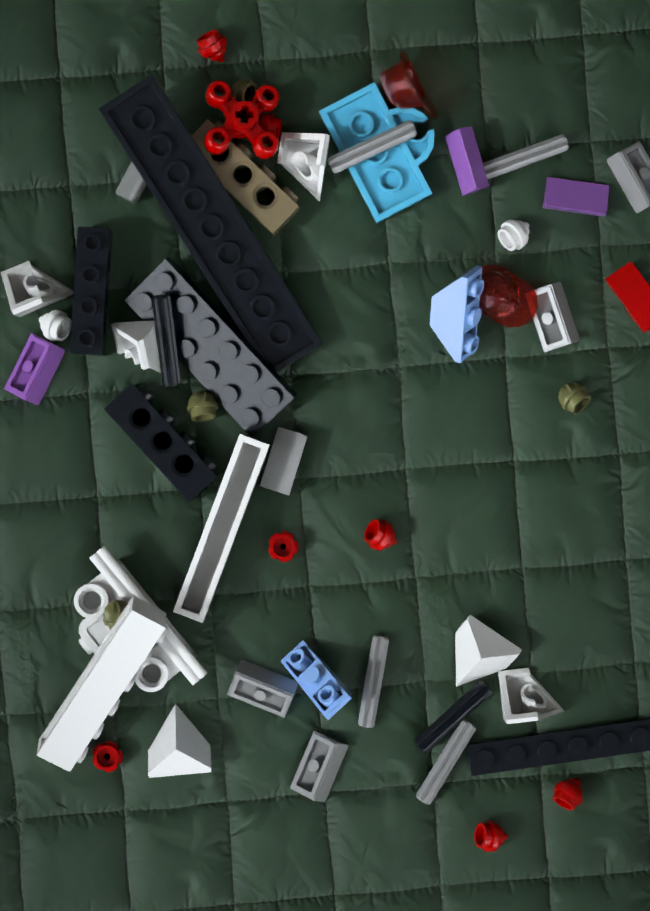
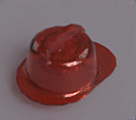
[380,51,438,119]
[479,265,538,327]

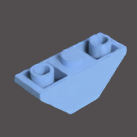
[430,266,484,363]
[281,640,352,720]

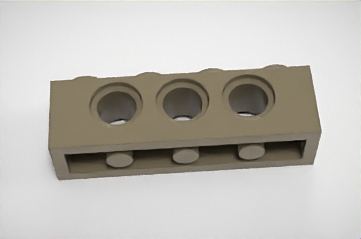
[192,119,299,236]

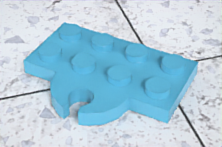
[319,82,435,224]

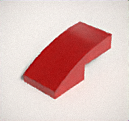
[605,261,650,334]

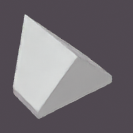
[277,132,330,202]
[0,261,74,317]
[111,321,161,373]
[455,615,522,687]
[498,668,565,724]
[148,704,211,778]

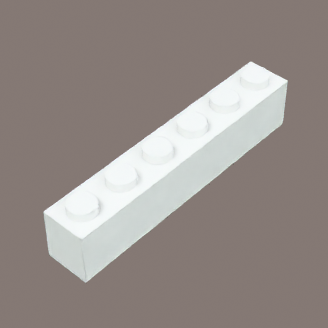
[173,434,270,623]
[37,596,168,772]

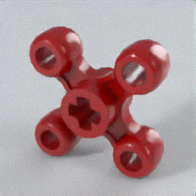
[204,80,280,159]

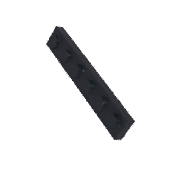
[467,717,650,776]

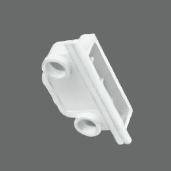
[74,546,207,692]

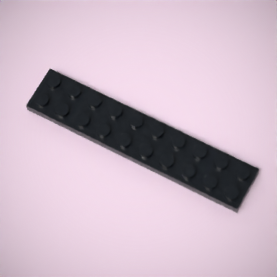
[99,74,323,372]

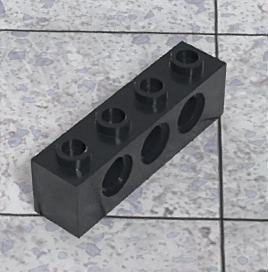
[70,227,113,356]
[104,384,218,502]

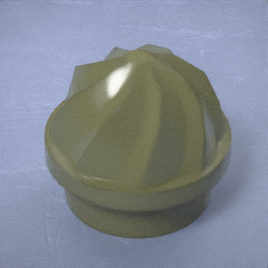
[231,78,259,102]
[558,382,591,415]
[187,391,218,422]
[103,600,127,630]

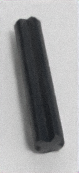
[152,294,181,387]
[415,681,491,753]

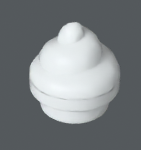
[497,220,530,251]
[39,310,72,341]

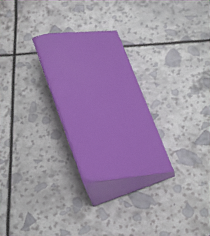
[445,126,490,196]
[543,177,609,217]
[4,333,65,405]

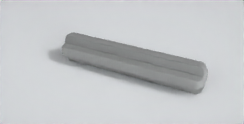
[328,120,417,173]
[483,134,569,180]
[358,635,389,728]
[416,719,476,805]

